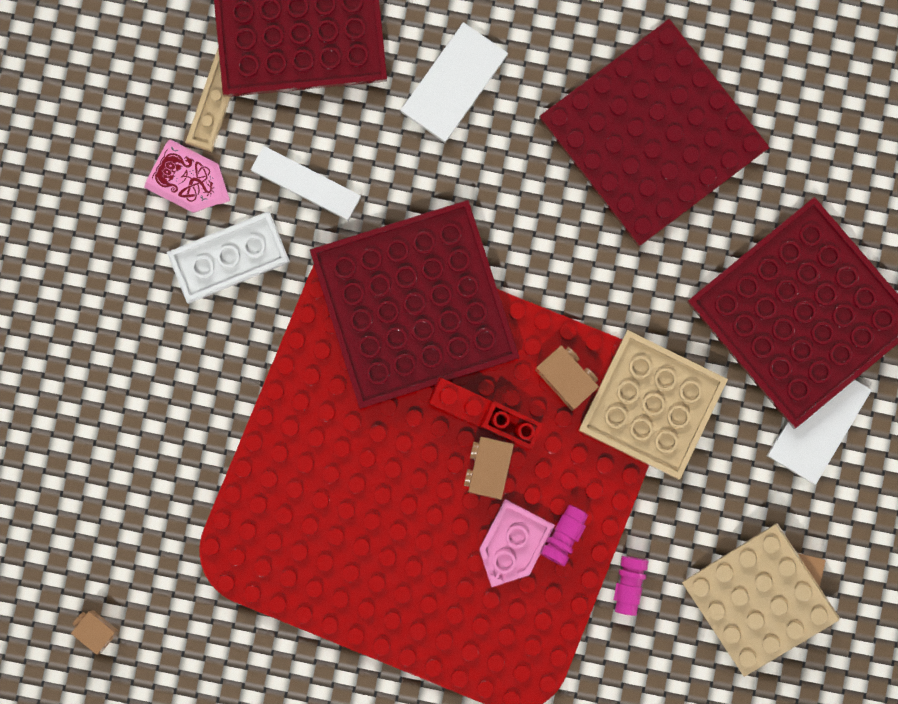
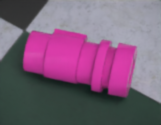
[540,505,588,566]
[614,556,649,616]

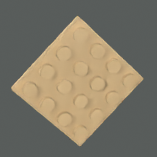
[578,330,728,480]
[682,523,840,677]

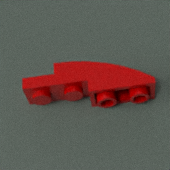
[428,377,543,450]

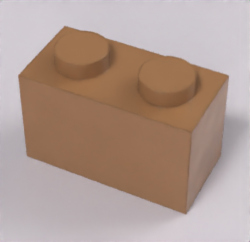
[535,345,599,411]
[464,437,514,500]

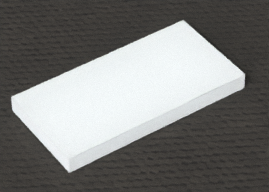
[400,22,508,143]
[167,211,290,304]
[767,380,872,485]

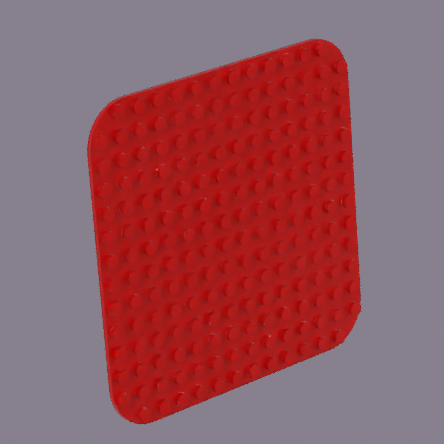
[199,265,649,704]

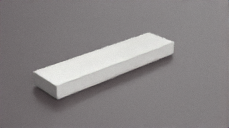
[251,146,361,221]

